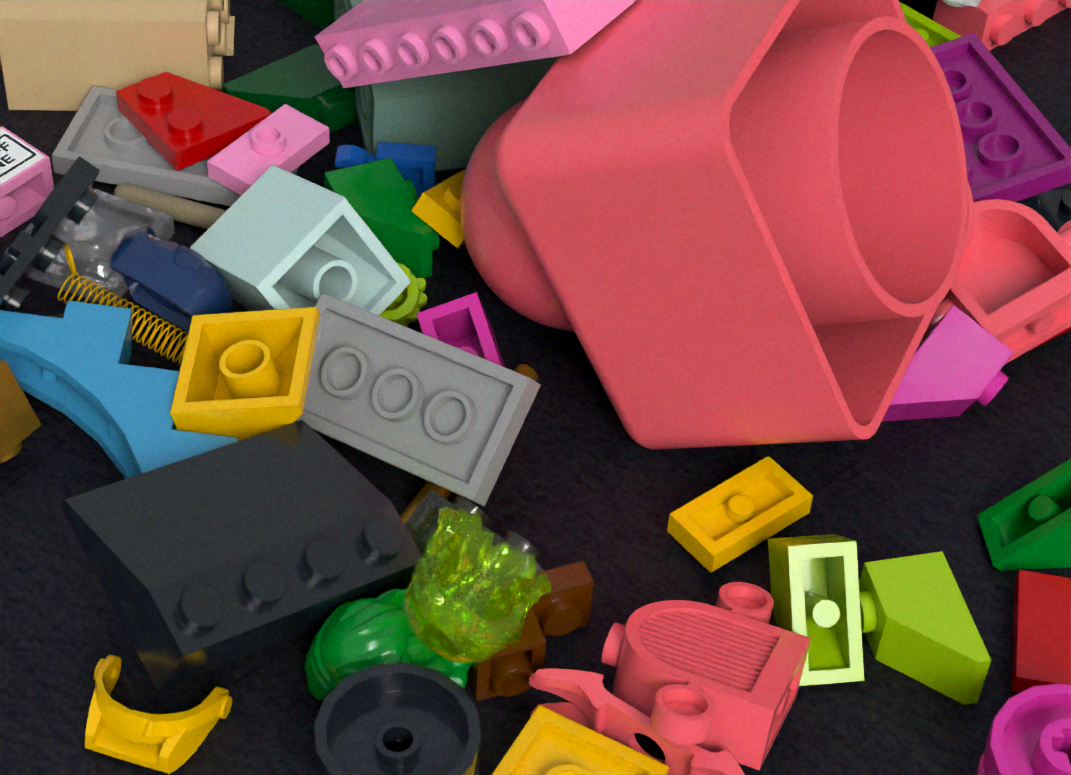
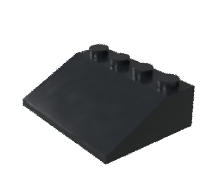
[61,420,425,692]

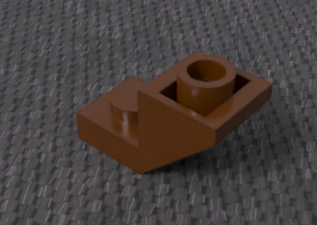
[471,561,594,701]

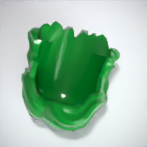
[304,585,474,701]

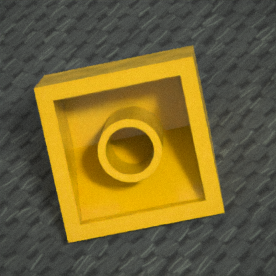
[170,307,321,441]

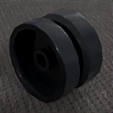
[314,663,482,775]

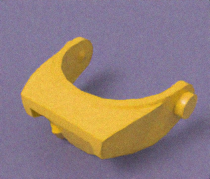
[85,654,232,774]

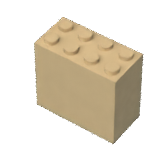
[0,0,230,111]

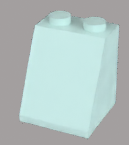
[190,165,411,316]

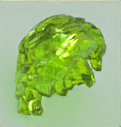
[404,507,551,663]

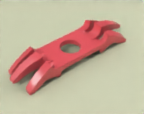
[529,668,745,775]

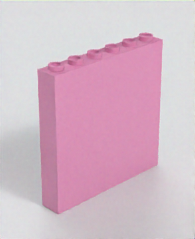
[315,0,637,88]

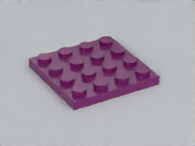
[930,33,1071,203]

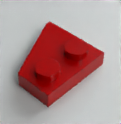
[116,72,272,171]

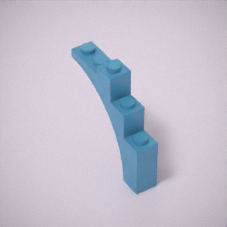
[0,300,238,479]

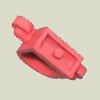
[919,199,1071,364]
[601,582,811,770]

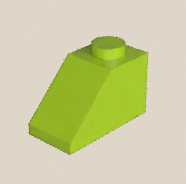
[768,534,864,686]
[859,551,991,705]

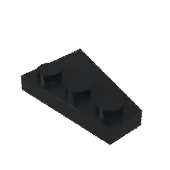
[0,156,100,312]

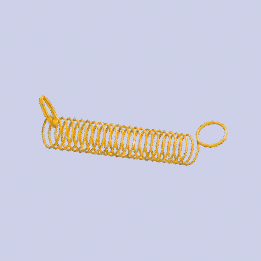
[57,244,188,365]

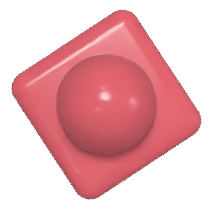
[460,0,974,450]

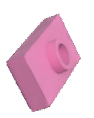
[207,104,330,196]

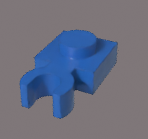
[335,142,437,200]

